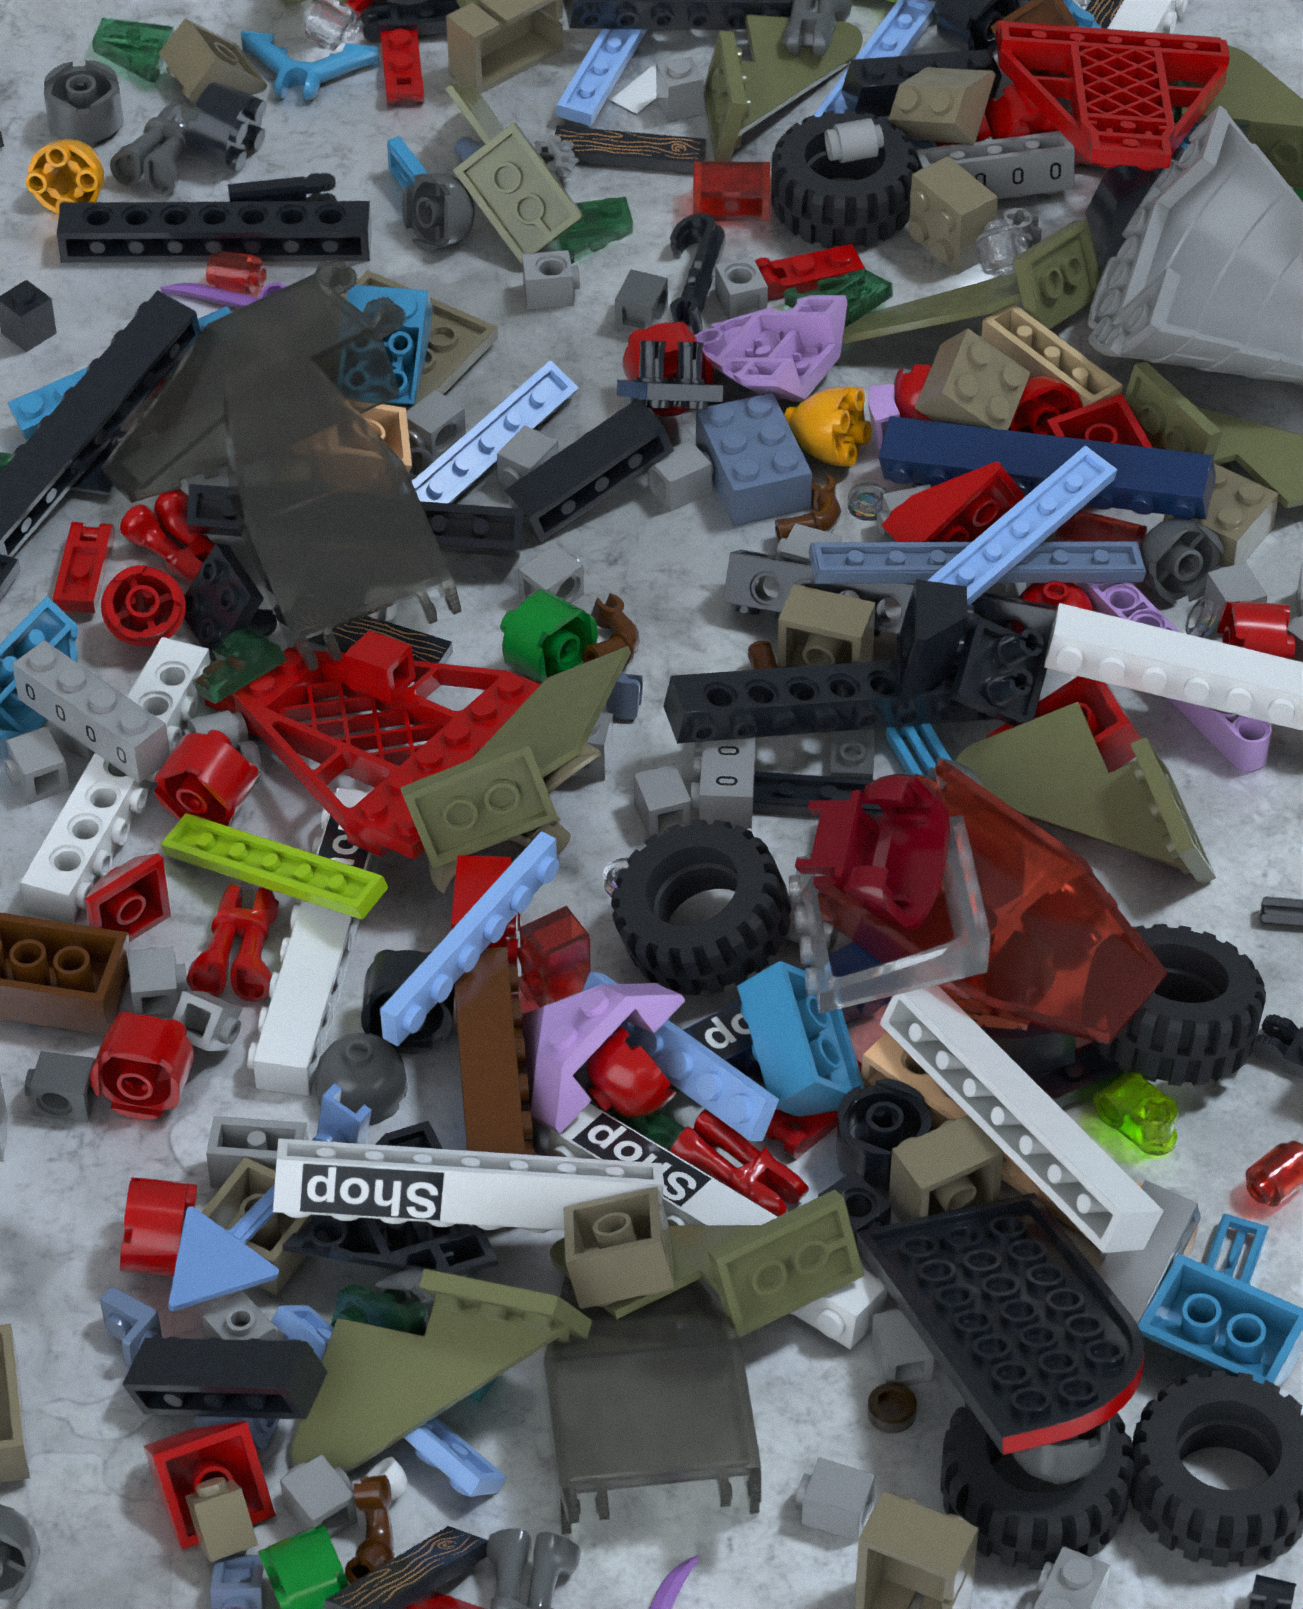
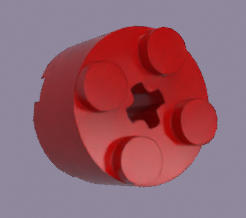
[984,83,1060,140]
[622,322,714,417]
[1217,601,1295,660]
[154,730,259,826]
[90,1012,194,1120]
[120,1177,198,1277]

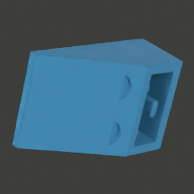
[335,285,433,406]

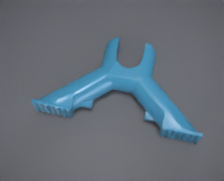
[241,30,380,101]

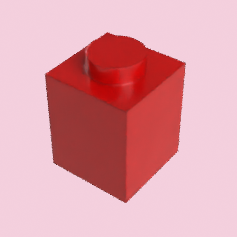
[344,631,416,703]

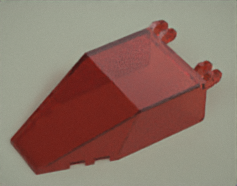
[807,759,1167,1045]

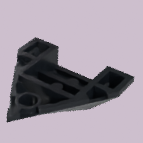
[1085,149,1185,279]
[283,1120,498,1276]

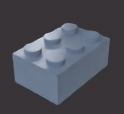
[696,392,812,526]

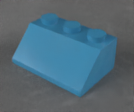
[737,961,865,1117]
[1138,1253,1303,1386]

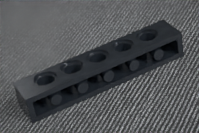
[563,0,791,30]

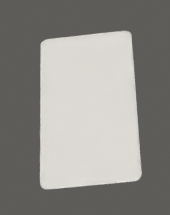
[611,67,656,113]

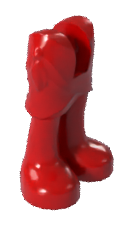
[120,486,215,585]
[186,884,279,1002]
[670,1109,809,1217]

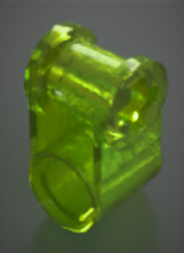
[1093,1071,1179,1156]

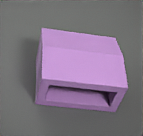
[868,384,900,453]

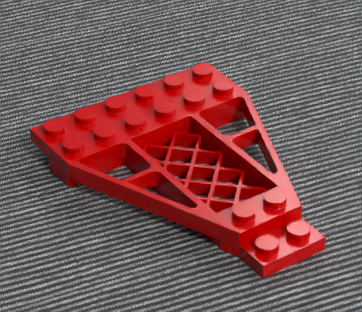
[995,21,1230,171]
[203,647,541,860]

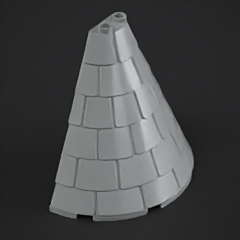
[1088,105,1303,386]

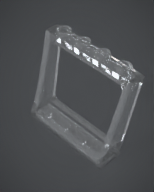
[789,815,990,1014]

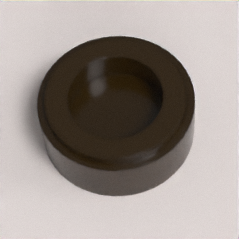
[867,1383,917,1433]

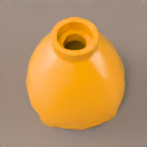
[25,139,104,214]
[784,387,872,467]

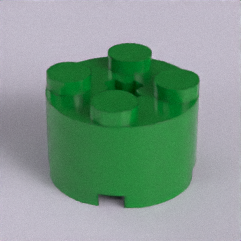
[500,589,598,684]
[258,1523,349,1609]

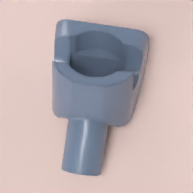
[606,673,643,719]

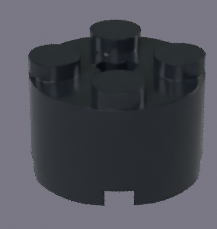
[934,0,1020,56]
[185,82,266,172]
[361,949,455,1054]
[836,1079,932,1191]

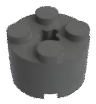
[44,60,124,148]

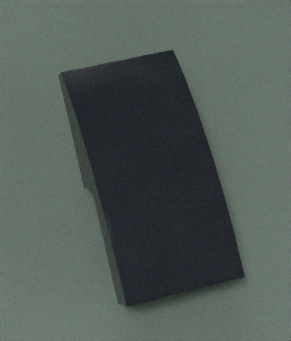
[980,1018,1077,1073]

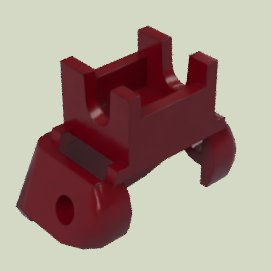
[795,774,950,931]

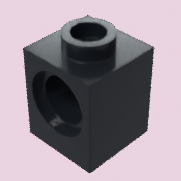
[818,1170,892,1255]

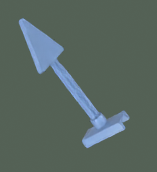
[168,1083,372,1311]

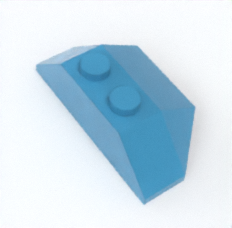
[0,596,78,741]

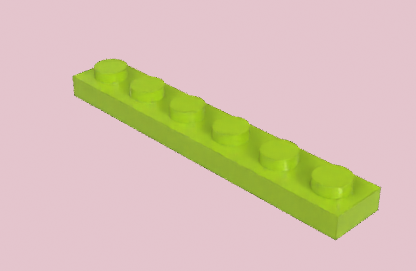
[160,813,389,920]

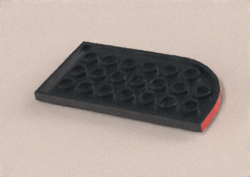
[857,1193,1143,1455]

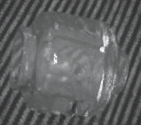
[301,0,359,51]
[974,219,1029,278]

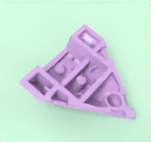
[695,295,847,402]
[521,983,685,1133]

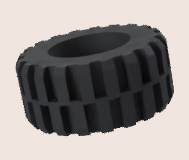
[771,110,918,249]
[611,819,792,995]
[1082,924,1266,1086]
[1129,1370,1303,1568]
[940,1402,1134,1570]

